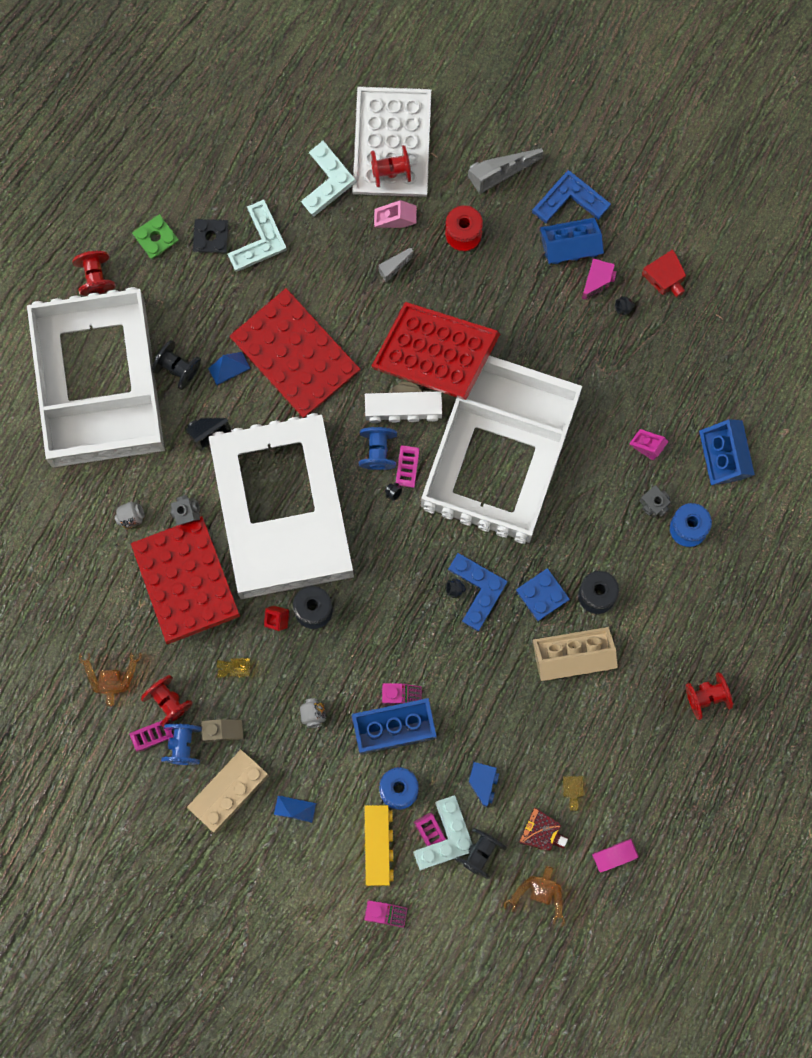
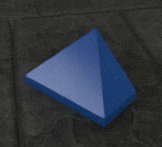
[208,352,251,385]
[274,795,316,823]

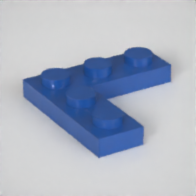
[532,170,611,224]
[448,553,508,632]

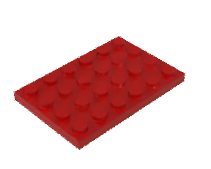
[229,288,360,418]
[371,302,500,400]
[130,516,240,645]

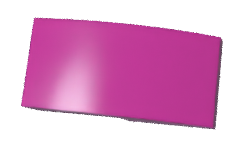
[592,838,639,873]

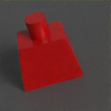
[642,249,686,298]

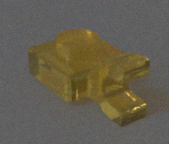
[217,658,251,678]
[563,776,583,811]

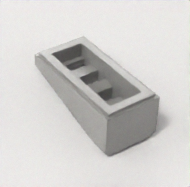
[379,248,413,282]

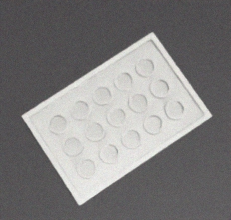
[353,87,431,197]

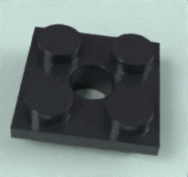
[193,219,229,253]

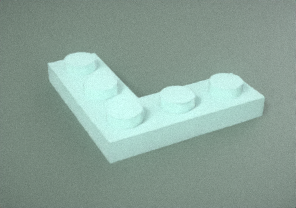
[301,141,357,217]
[228,200,287,272]
[413,795,472,870]

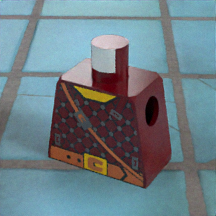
[519,807,568,851]

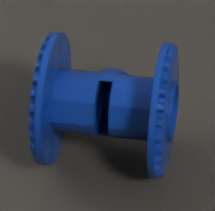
[359,427,397,470]
[670,503,712,547]
[161,724,202,765]
[379,768,418,810]

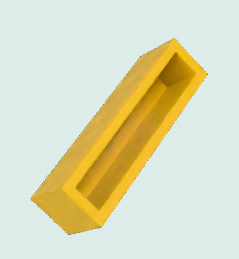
[365,805,394,886]

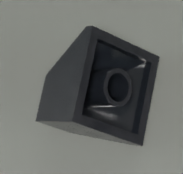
[186,418,231,451]

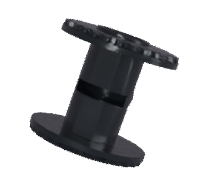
[152,340,201,390]
[578,571,619,614]
[293,586,333,629]
[455,828,507,879]

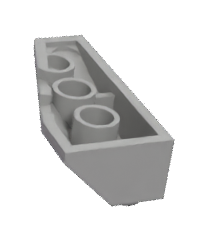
[468,148,543,194]

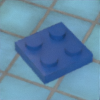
[516,568,570,622]

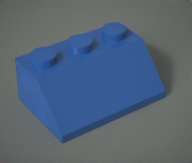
[540,218,604,264]
[699,419,755,485]

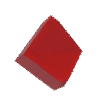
[264,606,289,631]

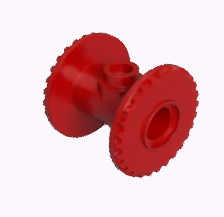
[371,145,411,187]
[445,205,483,251]
[72,250,115,296]
[685,673,733,720]
[141,675,193,727]

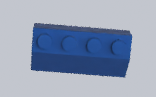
[352,698,437,755]

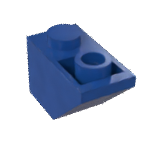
[469,762,499,808]

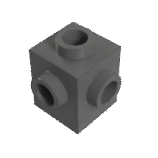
[639,485,671,518]
[171,495,200,525]

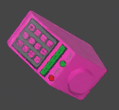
[582,259,617,300]
[382,683,421,706]
[364,900,407,928]

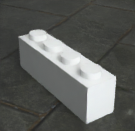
[365,392,442,423]

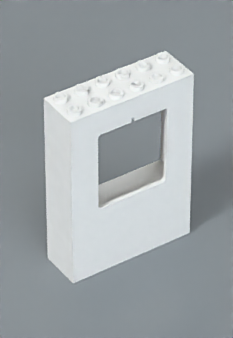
[27,287,165,468]
[421,356,582,544]
[209,413,354,599]

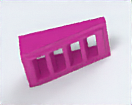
[396,446,420,488]
[129,721,173,753]
[414,813,446,846]

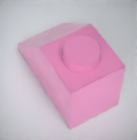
[374,200,416,228]

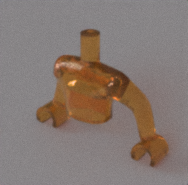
[78,652,141,706]
[504,866,566,927]

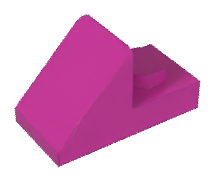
[629,429,668,460]

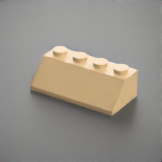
[533,627,618,681]
[187,749,269,834]

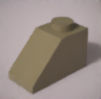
[201,719,244,743]

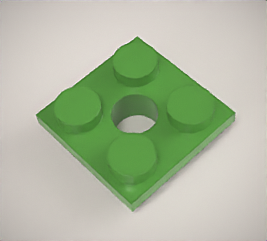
[132,214,179,260]

